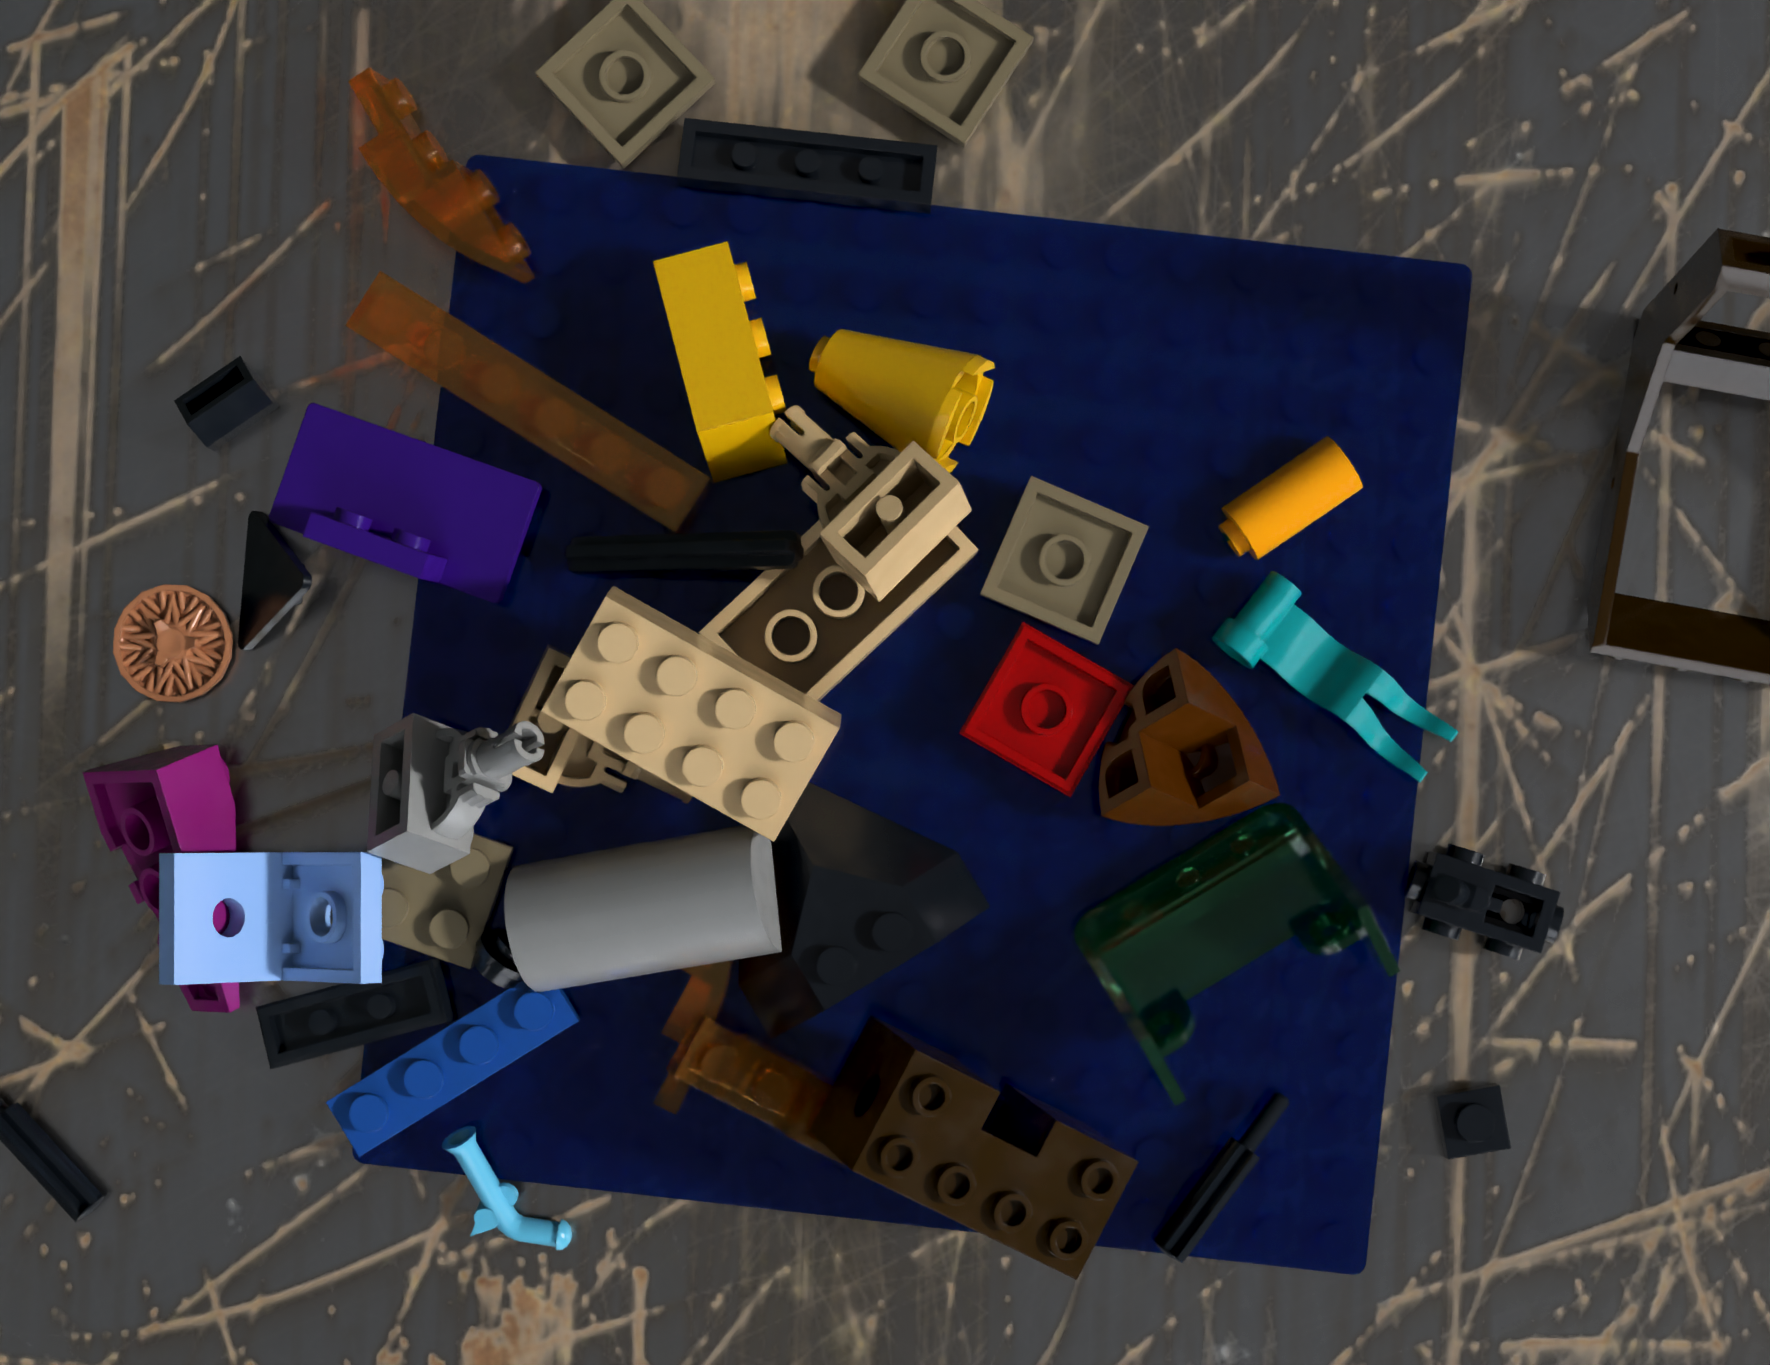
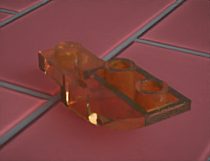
[348,67,535,284]
[666,1012,845,1165]

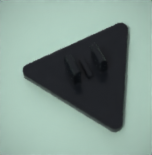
[238,511,312,650]

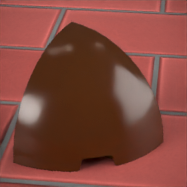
[1099,648,1280,826]

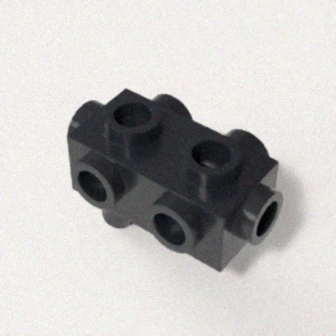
[1404,844,1564,960]

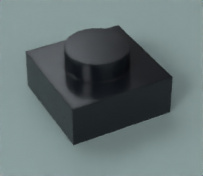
[1433,1083,1511,1160]

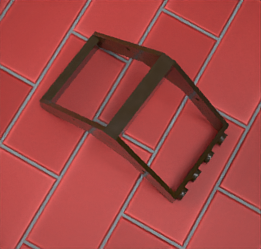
[1587,228,1770,685]

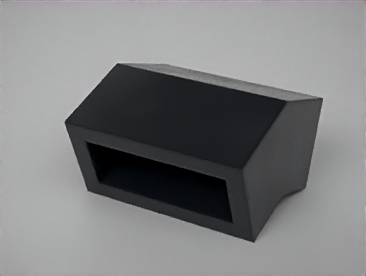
[174,356,280,451]

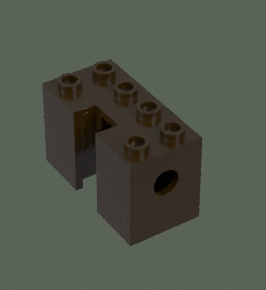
[809,1015,1139,1280]

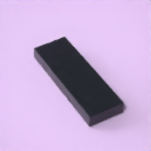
[256,959,455,1069]

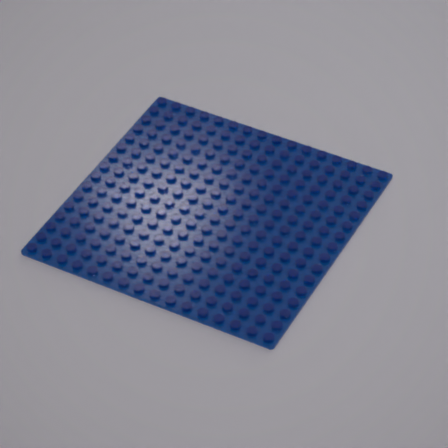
[352,155,1472,1275]

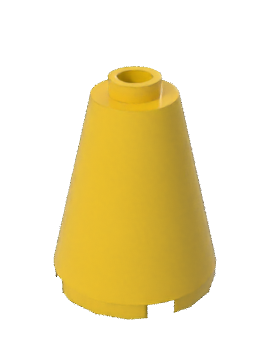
[809,329,995,473]

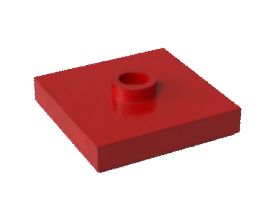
[958,622,1134,797]

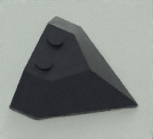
[738,782,991,1039]

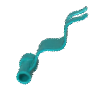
[1212,571,1459,783]

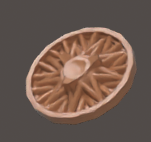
[113,584,233,703]

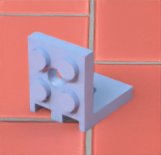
[159,852,384,985]

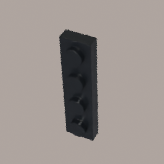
[677,118,938,214]

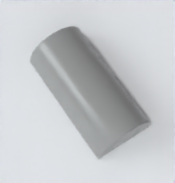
[504,825,782,992]

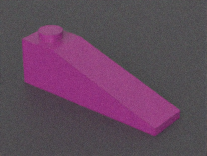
[82,744,240,1013]

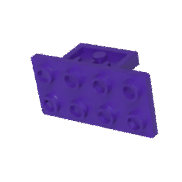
[269,403,542,604]

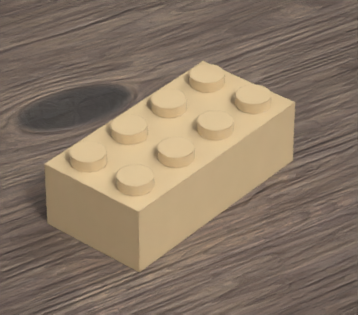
[698,520,979,701]
[541,586,842,842]

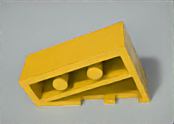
[653,241,788,483]

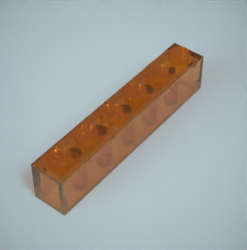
[345,271,714,534]

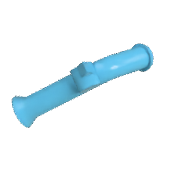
[442,1126,572,1250]

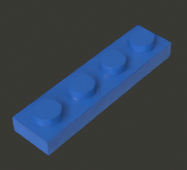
[326,981,581,1157]

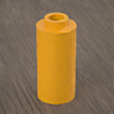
[1218,436,1363,560]

